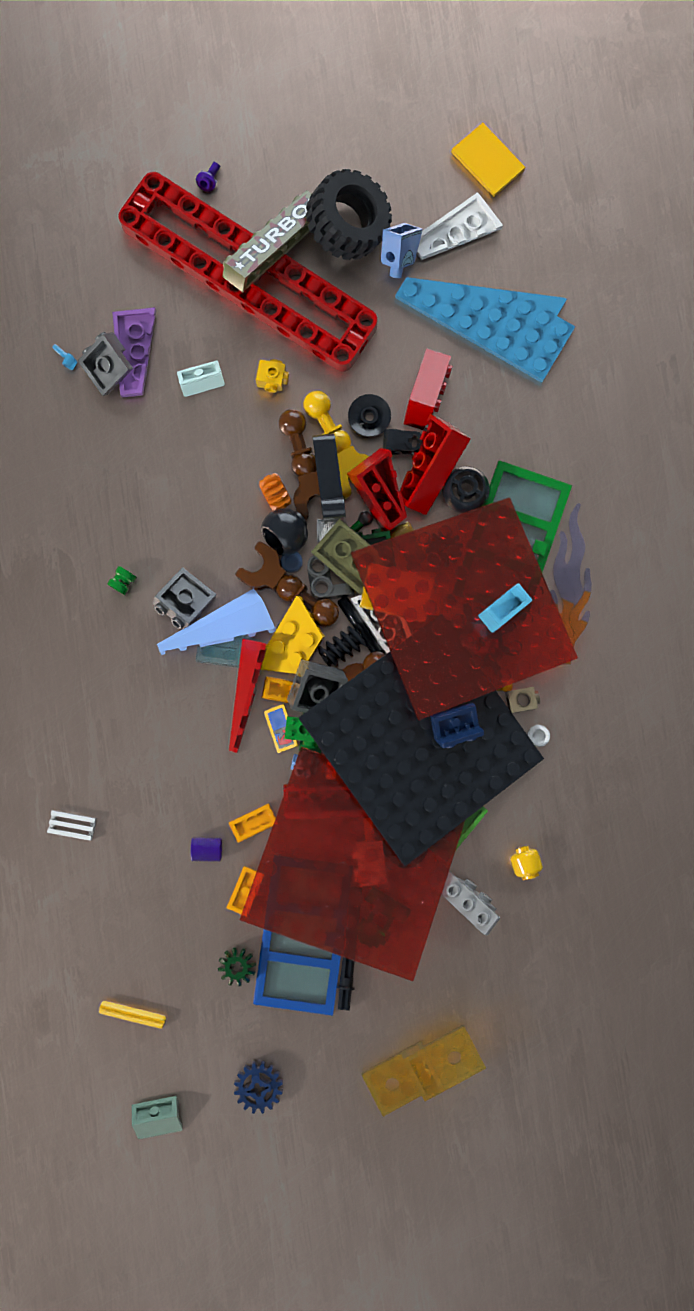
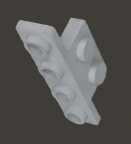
[428,864,500,936]

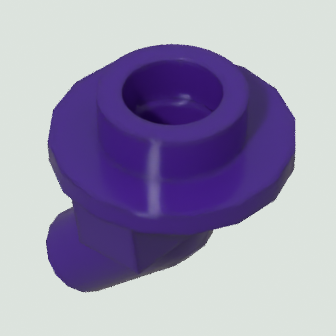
[196,161,221,192]

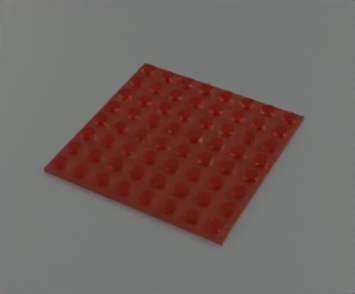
[351,497,578,721]
[239,747,465,981]

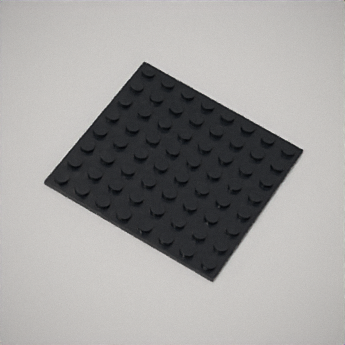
[298,614,544,866]

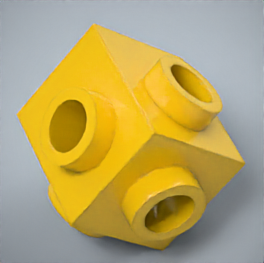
[256,359,289,393]

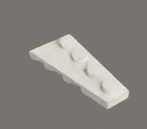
[417,192,503,260]

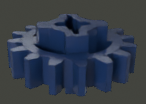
[234,1061,283,1114]

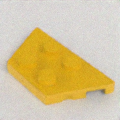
[261,596,325,674]

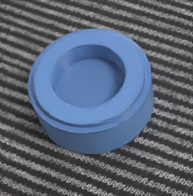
[281,552,303,573]

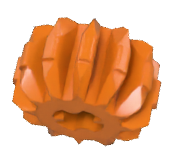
[259,473,292,510]

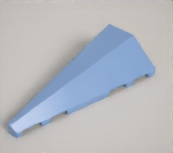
[157,588,276,655]

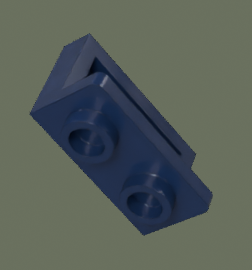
[430,703,484,748]

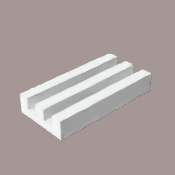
[47,810,97,841]

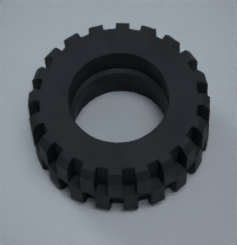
[306,169,392,260]

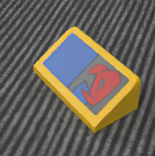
[264,704,299,753]

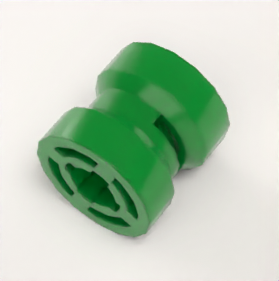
[107,566,137,596]

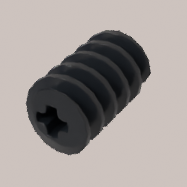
[318,626,368,667]

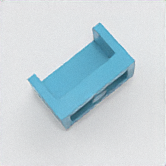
[478,583,533,632]

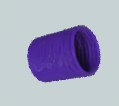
[190,837,222,862]

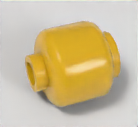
[510,845,543,880]

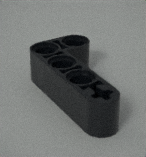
[312,433,346,521]

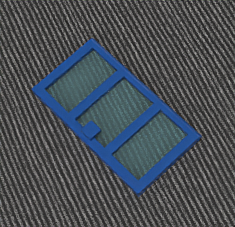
[253,855,353,1016]

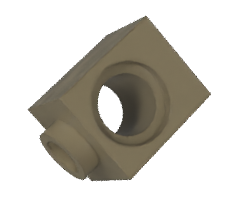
[505,686,540,714]

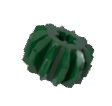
[218,947,256,987]

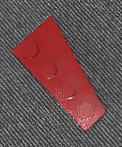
[400,413,471,515]

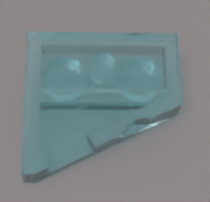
[195,635,245,668]

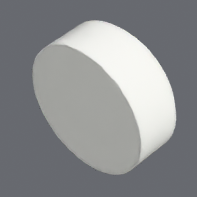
[527,725,550,747]

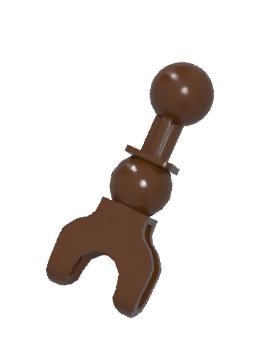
[279,409,320,520]
[235,541,339,627]

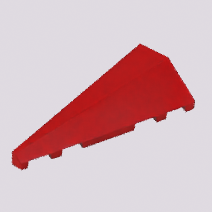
[229,639,268,753]

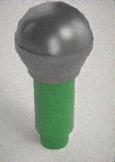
[350,511,373,532]

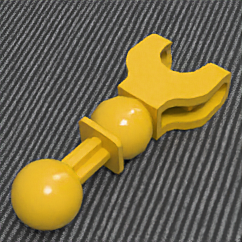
[303,391,369,499]

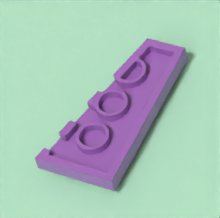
[112,307,156,398]

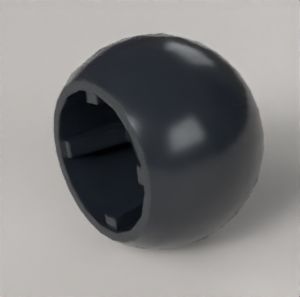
[442,466,490,514]
[261,508,308,556]

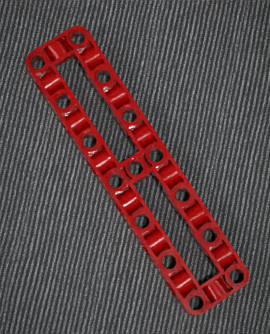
[118,172,377,372]

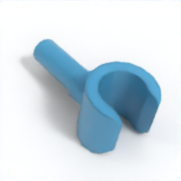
[52,344,77,370]

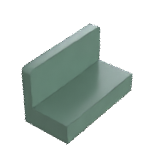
[132,1096,183,1139]

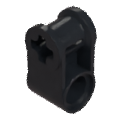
[383,429,422,455]

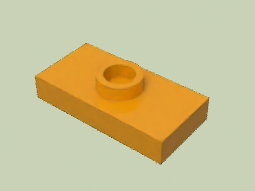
[261,676,293,704]
[229,803,278,843]

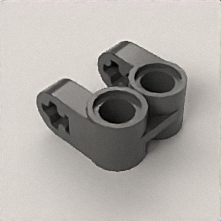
[307,555,355,600]

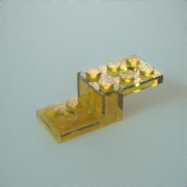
[361,1025,486,1117]

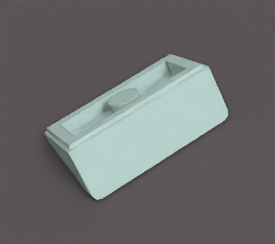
[177,360,225,397]

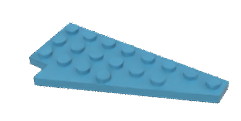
[395,277,575,383]

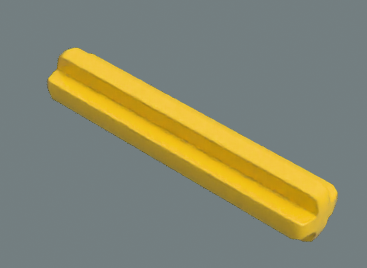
[99,1001,166,1029]

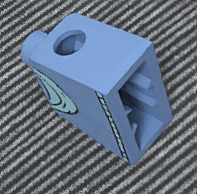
[381,223,423,278]

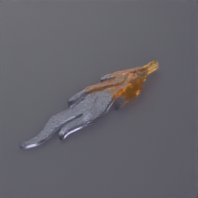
[549,503,592,665]

